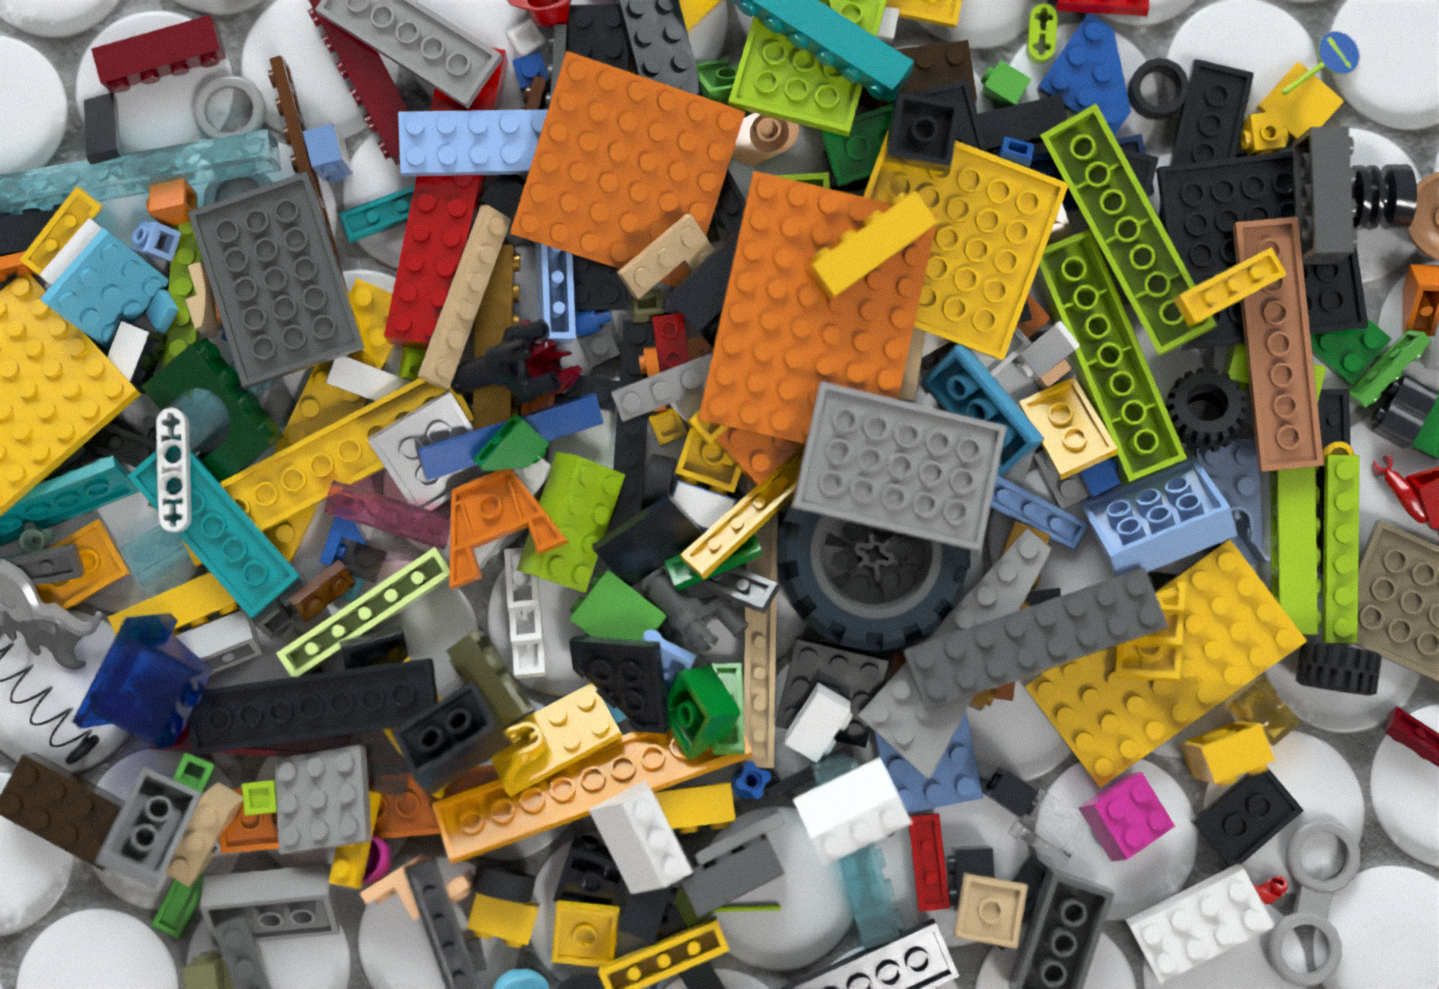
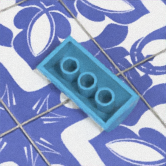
[922,344,1045,476]

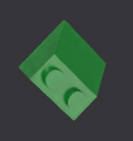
[667,665,742,760]

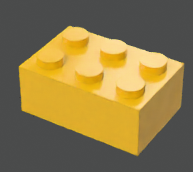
[1178,721,1276,787]

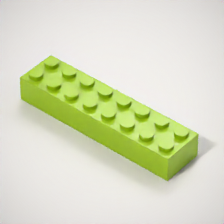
[1040,104,1218,356]
[1035,229,1187,484]

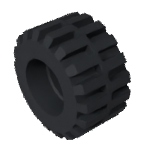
[1165,368,1247,453]
[1295,641,1382,696]

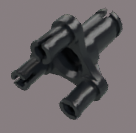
[451,318,561,404]

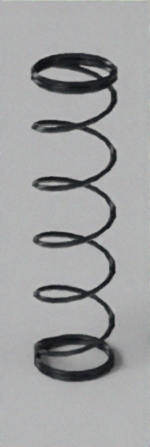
[0,643,100,765]

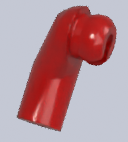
[1253,876,1288,905]

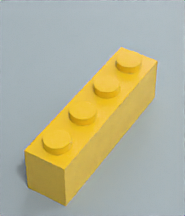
[808,191,938,300]
[108,572,239,652]
[653,781,736,833]
[598,916,729,989]

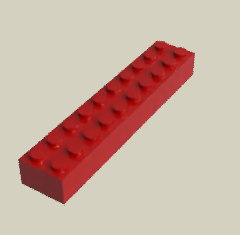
[384,47,508,351]

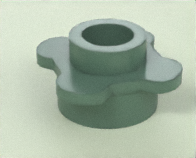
[18,522,54,553]

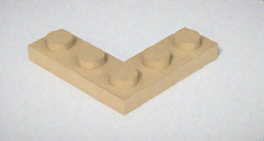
[617,214,715,299]

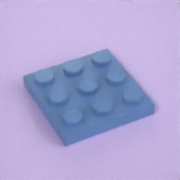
[874,711,983,813]

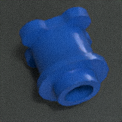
[731,761,771,799]

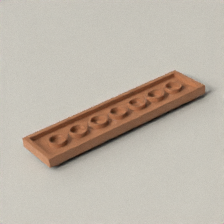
[1232,217,1324,472]

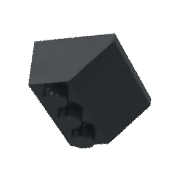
[666,232,738,348]
[391,680,513,796]

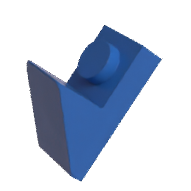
[319,503,370,566]

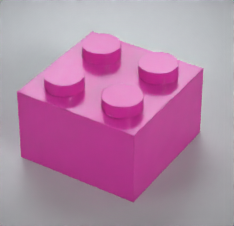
[1078,772,1175,862]

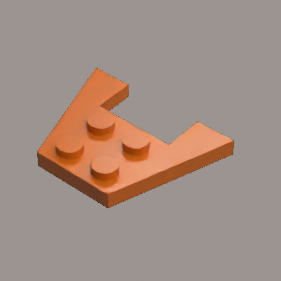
[449,469,570,590]

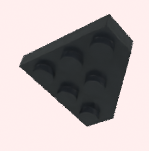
[569,636,671,734]

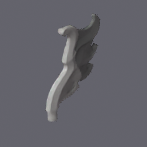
[0,559,103,670]

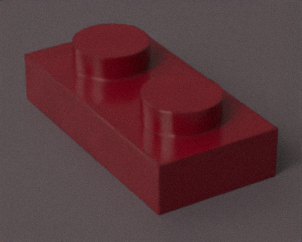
[1385,706,1439,767]

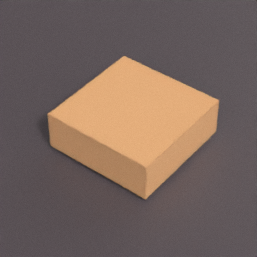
[1036,359,1071,390]

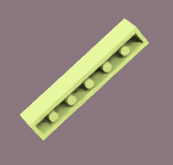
[276,547,450,677]

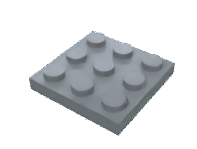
[368,389,497,518]
[274,745,372,855]

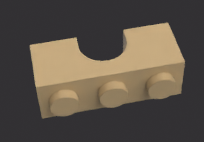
[165,782,243,887]

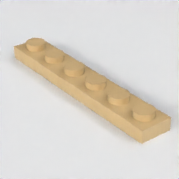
[418,205,511,389]

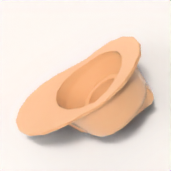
[732,113,799,165]

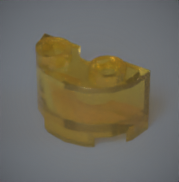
[1228,675,1301,746]

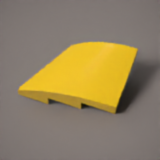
[1115,582,1186,682]

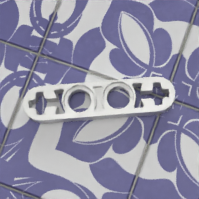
[156,408,191,533]

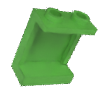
[569,570,667,640]

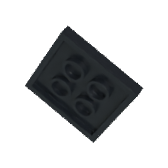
[775,636,889,748]

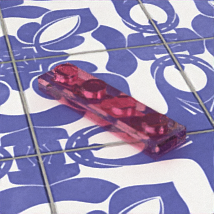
[324,480,451,550]

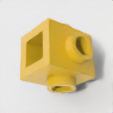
[1240,111,1288,156]

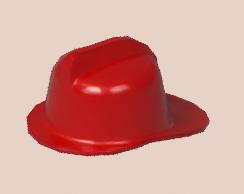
[507,0,572,28]

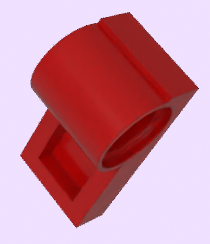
[652,313,690,372]

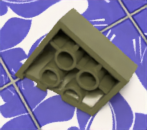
[446,630,534,728]

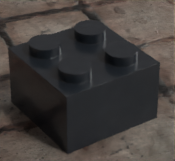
[883,92,962,172]

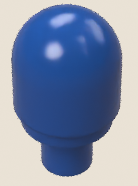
[575,309,613,337]

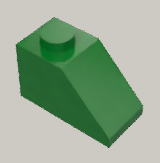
[472,413,549,471]

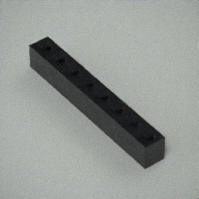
[821,94,1068,192]

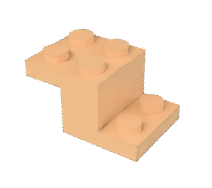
[360,853,475,921]

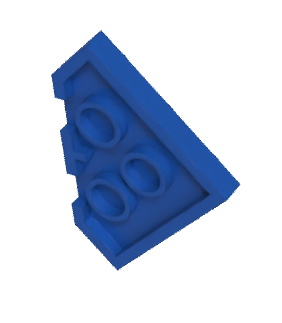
[1037,13,1131,136]

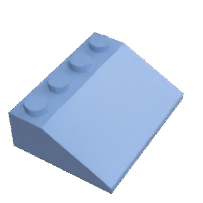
[1079,456,1238,577]

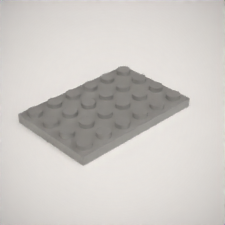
[792,382,1007,552]

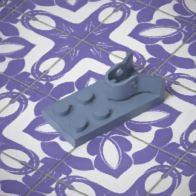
[1194,440,1271,564]

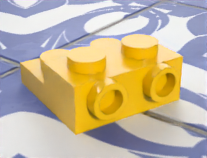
[675,414,741,496]

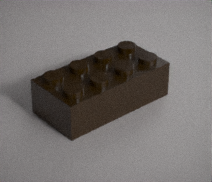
[855,40,977,115]
[0,752,125,871]

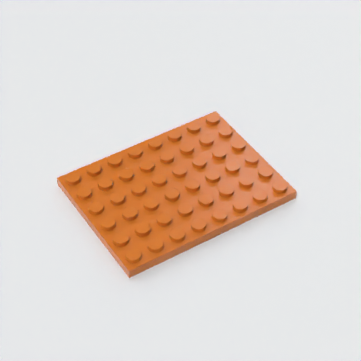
[698,171,938,445]

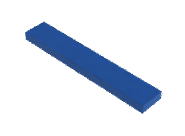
[416,393,604,481]

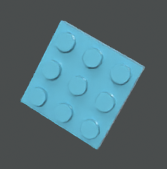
[40,227,169,350]

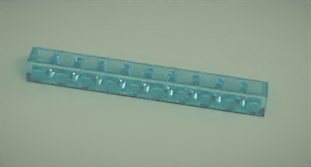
[0,129,281,215]

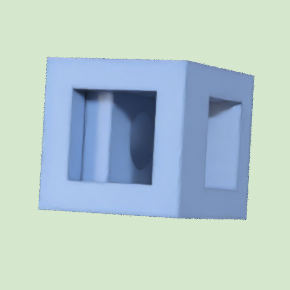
[131,221,181,262]

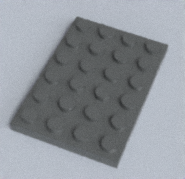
[188,172,366,389]

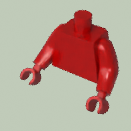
[1371,455,1439,536]

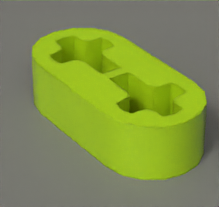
[1026,4,1057,64]

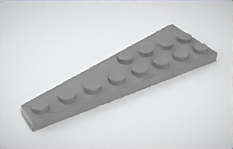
[858,528,1052,780]

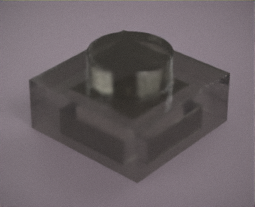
[347,542,387,583]

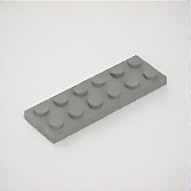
[315,0,503,108]

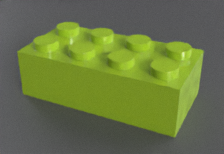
[516,451,625,593]

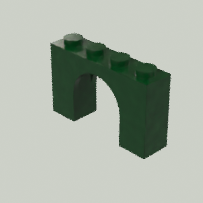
[141,337,285,483]

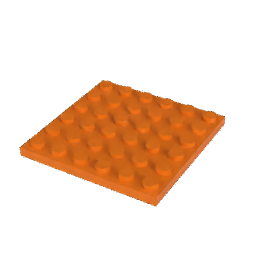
[510,51,746,287]

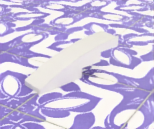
[504,548,546,679]

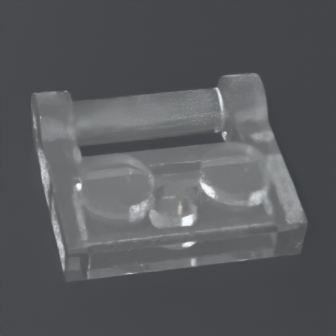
[1008,787,1090,869]

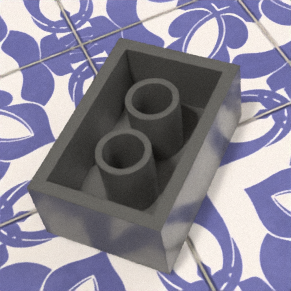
[94,767,202,889]
[681,836,786,917]

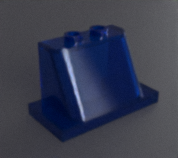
[72,613,213,749]

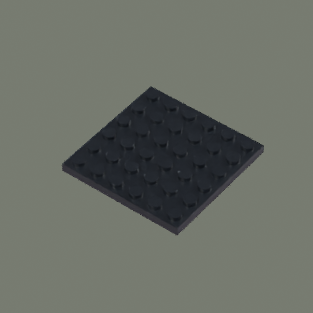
[1156,151,1369,351]

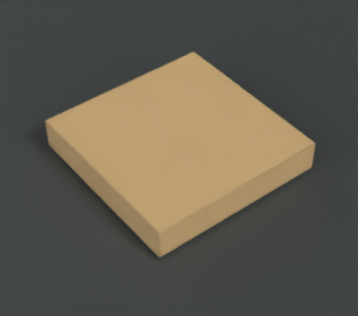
[953,873,1028,949]

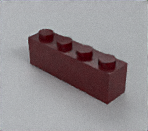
[91,15,227,93]

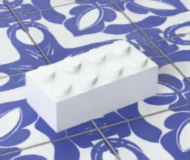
[1126,864,1275,984]

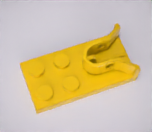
[490,683,623,797]

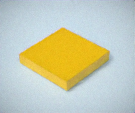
[1256,61,1344,141]
[551,900,620,967]

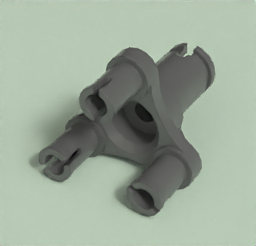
[641,568,749,669]

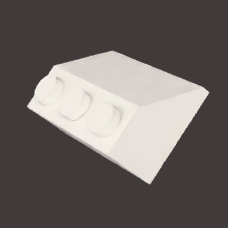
[793,757,912,866]
[589,780,693,894]

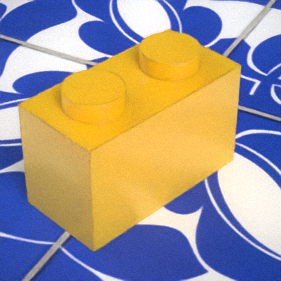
[467,893,541,948]

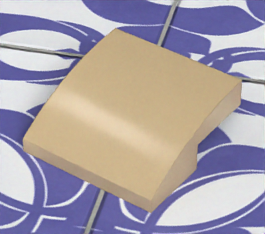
[185,262,220,338]

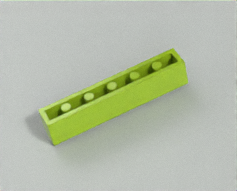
[1269,466,1322,635]

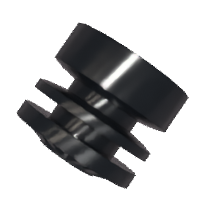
[1351,164,1417,230]

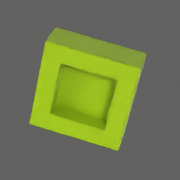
[398,347,426,381]
[242,780,277,816]

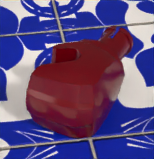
[519,320,582,394]

